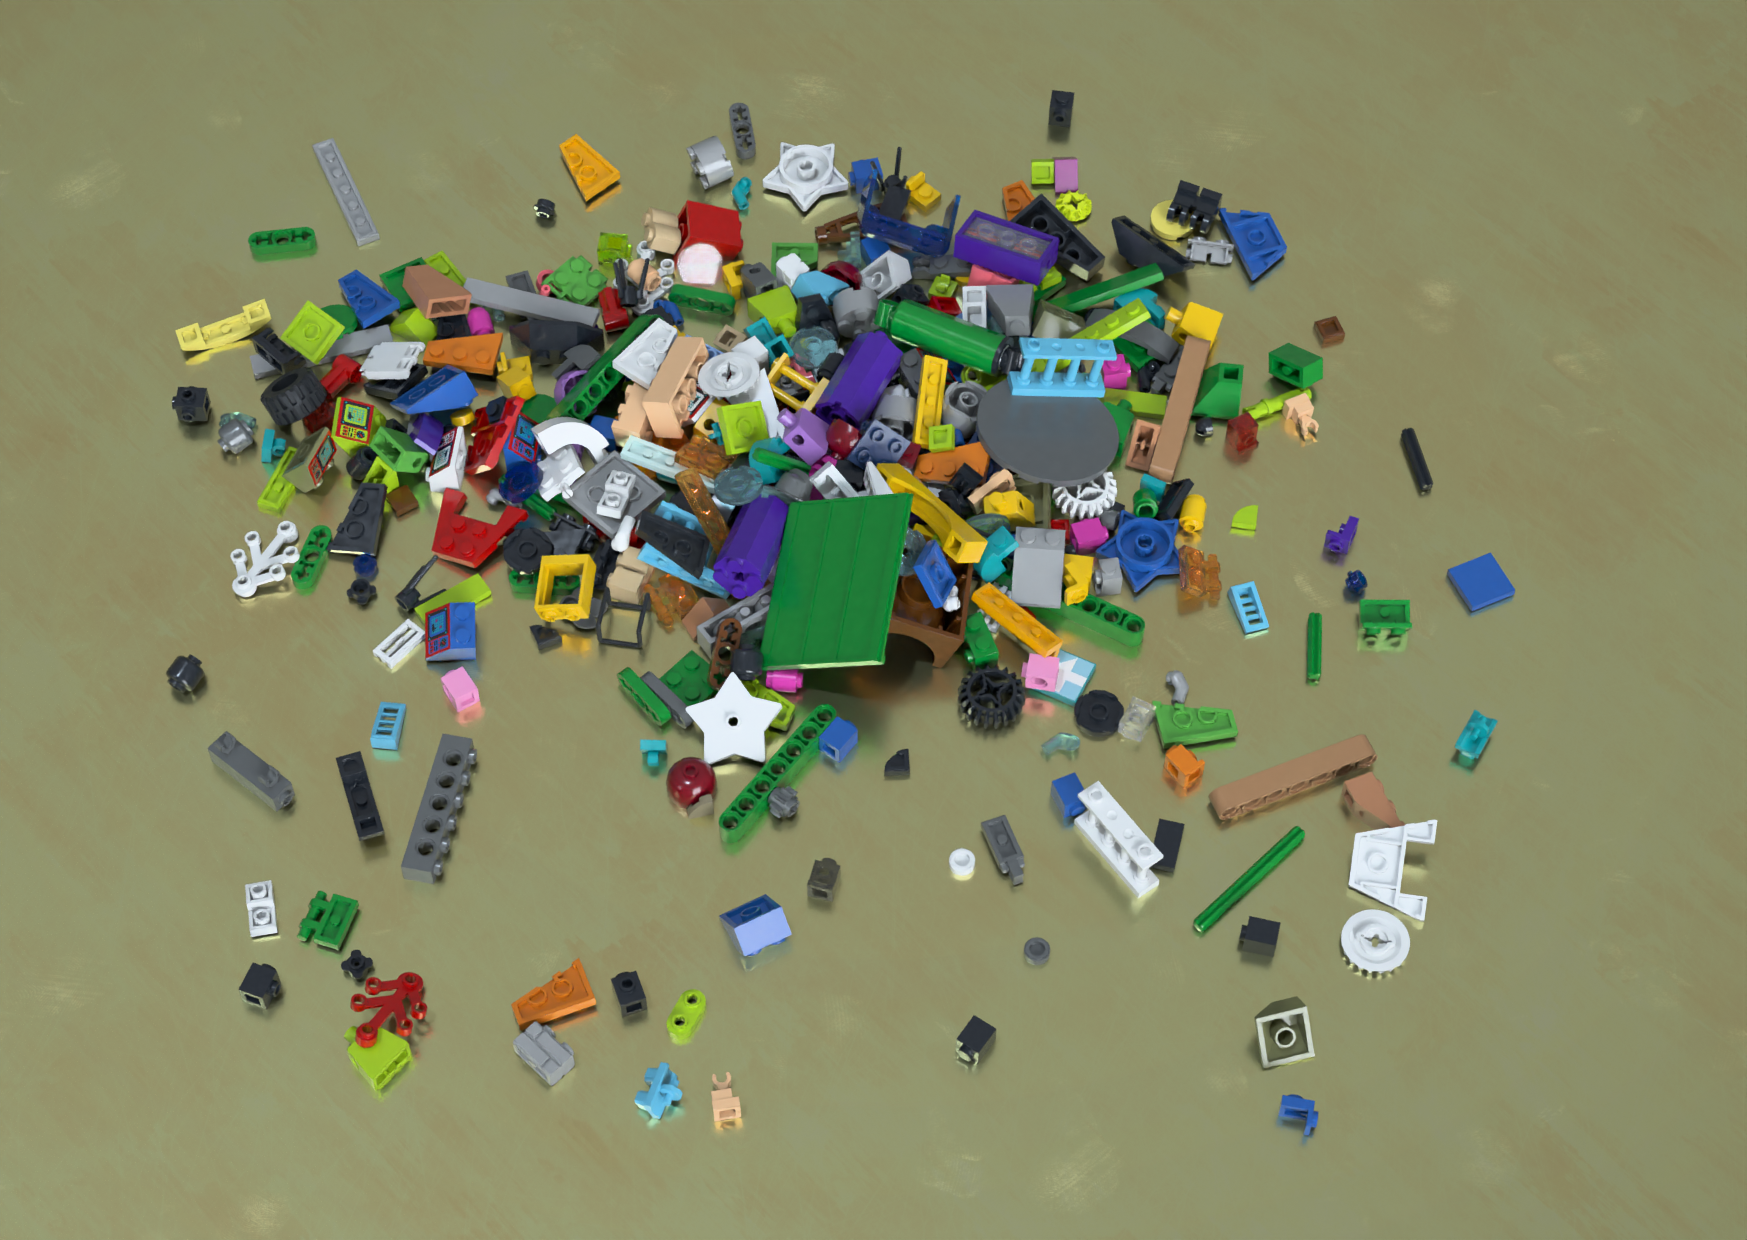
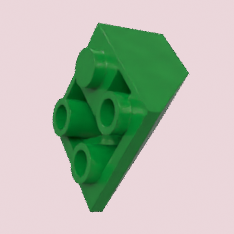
[1191,363,1244,420]

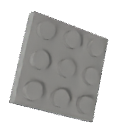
[562,450,666,540]

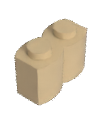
[641,207,681,255]

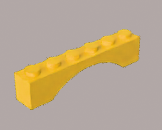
[876,463,988,563]

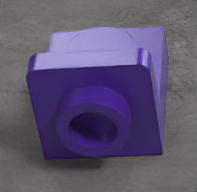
[1324,516,1359,554]

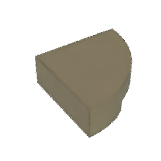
[687,794,714,819]

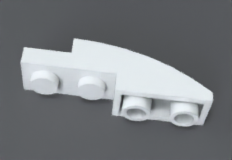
[962,286,987,378]

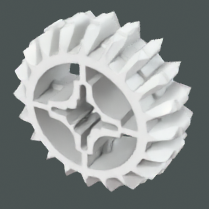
[1051,469,1117,521]

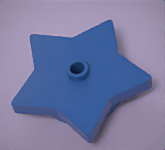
[1095,510,1188,592]

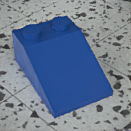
[390,365,478,414]

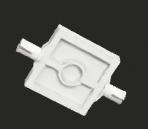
[531,444,585,502]

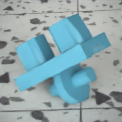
[635,1062,683,1119]

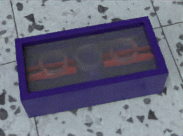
[953,210,1059,286]

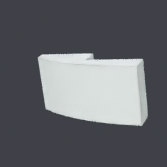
[597,470,636,519]
[245,880,278,937]

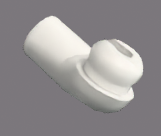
[611,515,636,552]
[943,586,960,612]

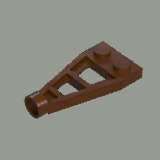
[815,203,911,245]

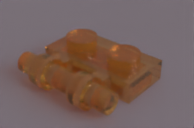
[674,434,737,481]
[1178,545,1222,600]
[643,574,700,627]

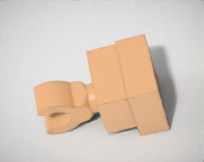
[1282,393,1319,437]
[711,1072,741,1121]

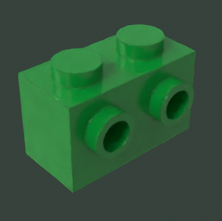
[1268,343,1323,389]
[961,612,999,673]

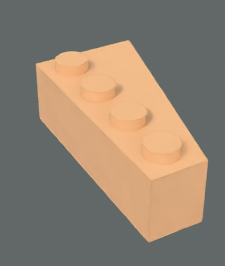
[642,336,709,439]
[611,380,653,448]

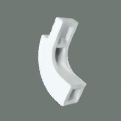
[531,417,609,466]

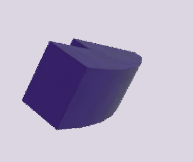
[409,412,444,455]

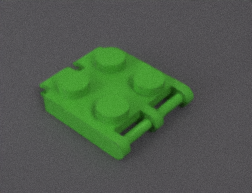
[541,255,608,306]

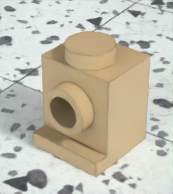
[713,324,748,353]

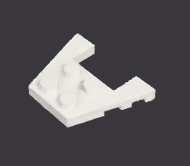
[1349,820,1437,922]

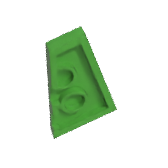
[1152,701,1238,749]

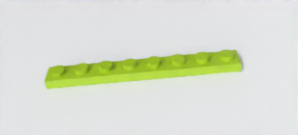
[984,298,1151,391]

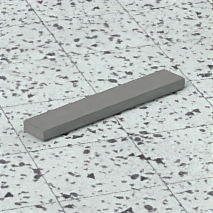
[312,138,380,246]
[463,277,600,328]
[250,325,393,379]

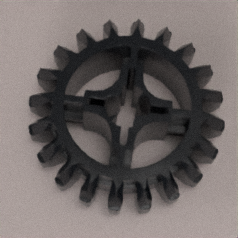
[958,664,1025,729]

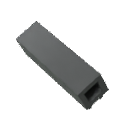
[207,731,295,812]

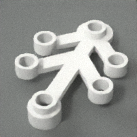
[613,241,675,316]
[230,521,300,597]

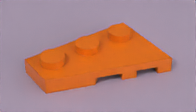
[511,958,596,1031]

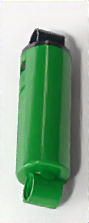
[873,299,1025,378]

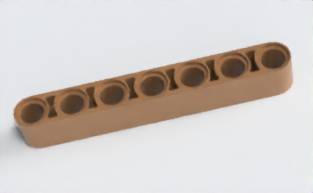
[1148,335,1211,484]
[1208,734,1378,820]

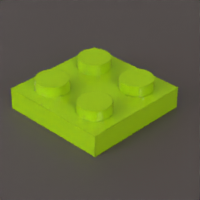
[280,300,345,365]
[716,400,769,456]

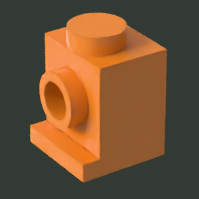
[1164,744,1205,788]

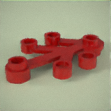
[350,972,427,1048]

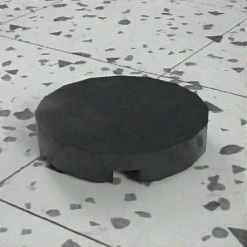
[503,527,553,575]
[1074,690,1124,737]

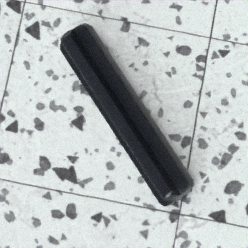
[1401,428,1433,491]

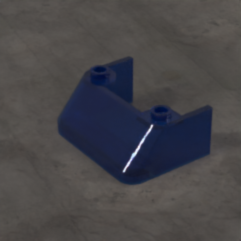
[857,168,961,258]

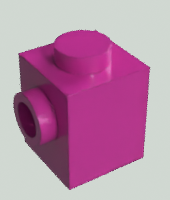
[1100,354,1131,390]
[1070,517,1109,556]

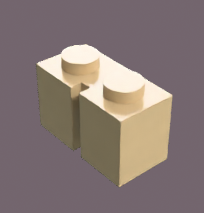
[606,546,656,605]

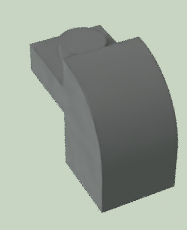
[551,345,606,381]

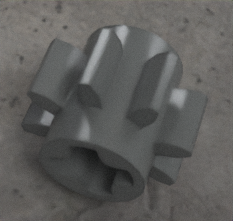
[768,786,800,818]

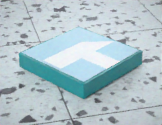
[1031,649,1096,706]

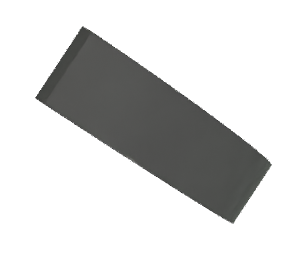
[1085,309,1179,364]

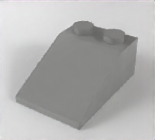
[1011,527,1066,609]

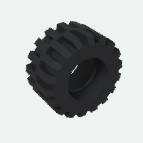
[260,367,327,426]

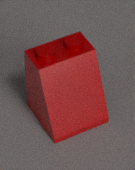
[672,200,743,265]

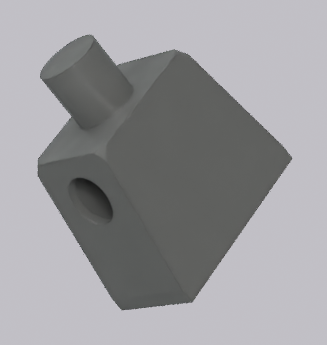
[740,262,778,298]

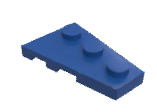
[338,269,400,329]

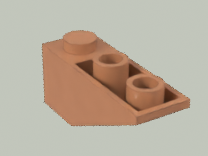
[1341,772,1405,830]

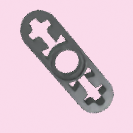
[729,103,756,159]
[640,671,694,728]

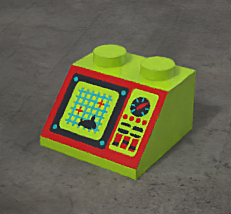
[331,397,386,458]

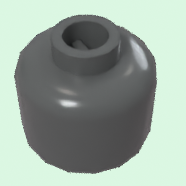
[218,418,255,454]

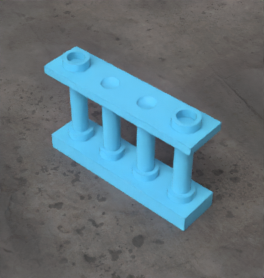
[1007,337,1117,397]
[637,500,730,599]

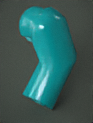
[732,177,752,210]

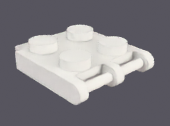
[359,342,426,380]

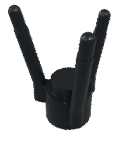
[870,147,908,195]
[613,258,650,307]
[394,555,446,611]

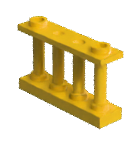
[767,353,830,428]

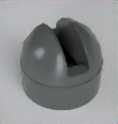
[1101,510,1120,531]

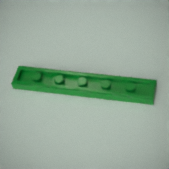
[1032,263,1164,322]

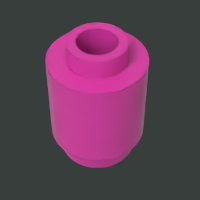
[467,307,495,336]
[766,669,803,693]

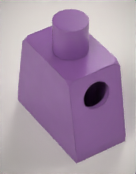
[777,408,829,466]

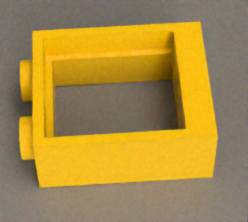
[534,554,596,622]

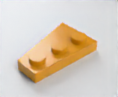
[559,134,620,201]

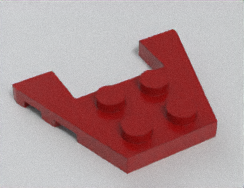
[464,396,525,475]
[431,488,529,568]

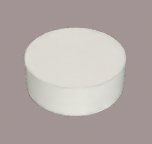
[949,848,975,876]

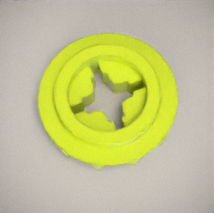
[1055,190,1092,221]

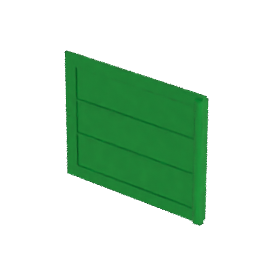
[760,492,913,671]

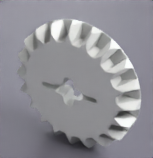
[698,352,760,401]
[1341,909,1410,974]

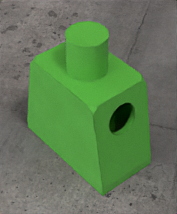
[369,426,430,473]

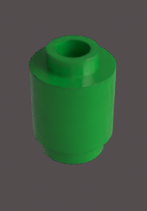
[1132,488,1158,518]

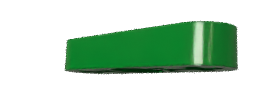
[248,227,317,255]
[668,284,736,316]
[291,525,333,589]
[509,571,581,596]
[617,667,671,726]

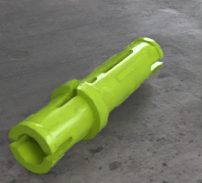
[1242,387,1312,422]

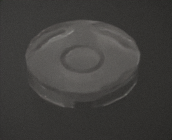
[677,242,723,289]

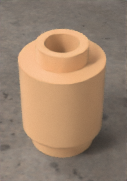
[627,258,661,292]

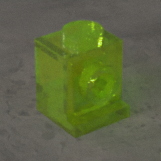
[597,232,633,265]

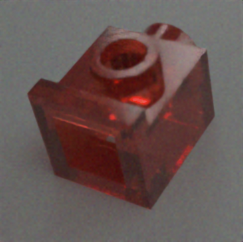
[302,400,336,434]
[1225,412,1259,455]

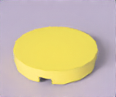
[1150,200,1194,240]

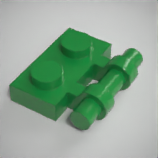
[297,891,359,950]

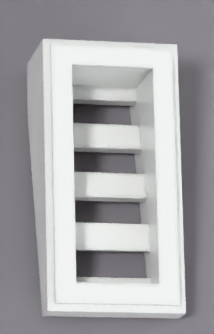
[863,462,894,496]

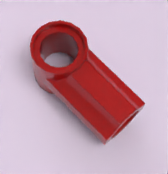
[598,287,629,333]
[320,354,363,400]

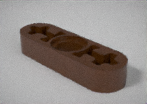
[707,618,742,691]

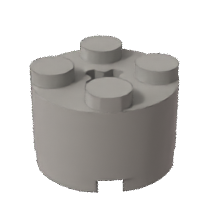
[686,136,734,190]
[832,287,882,339]
[940,381,987,439]
[871,394,917,439]

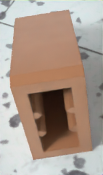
[402,265,472,319]

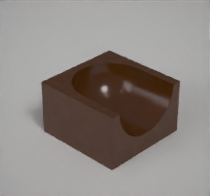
[888,536,973,668]

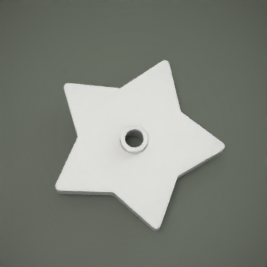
[763,142,848,212]
[685,672,782,765]

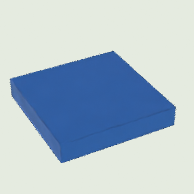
[913,539,956,608]
[1447,552,1515,612]

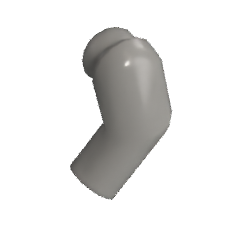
[486,488,523,509]
[1166,670,1189,705]

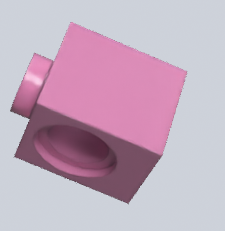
[1021,653,1060,692]
[441,666,480,712]

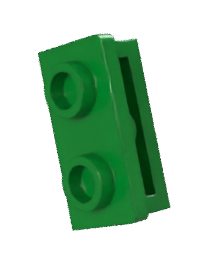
[1359,599,1412,635]

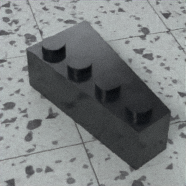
[1010,193,1105,282]

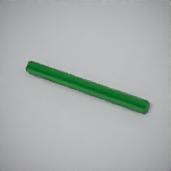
[1193,826,1305,932]

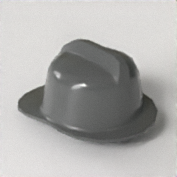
[764,469,813,501]

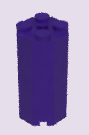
[815,331,903,431]
[713,493,789,599]

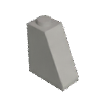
[986,284,1035,336]

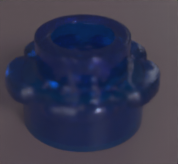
[353,554,377,577]
[1345,570,1368,593]

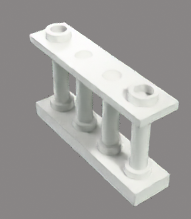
[1074,781,1163,898]

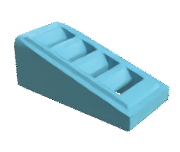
[1227,581,1269,634]
[370,702,406,750]

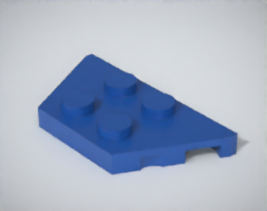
[1218,208,1287,280]

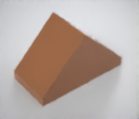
[1125,419,1161,471]
[682,597,730,641]

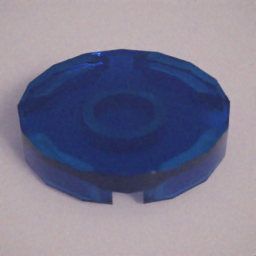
[499,461,543,504]

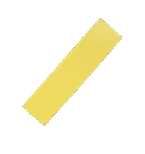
[175,299,272,351]

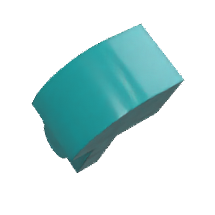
[1113,288,1166,330]
[743,317,795,368]
[749,436,791,486]
[973,525,1019,584]

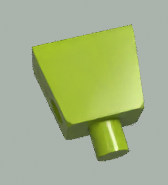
[747,285,797,338]
[344,1026,412,1090]

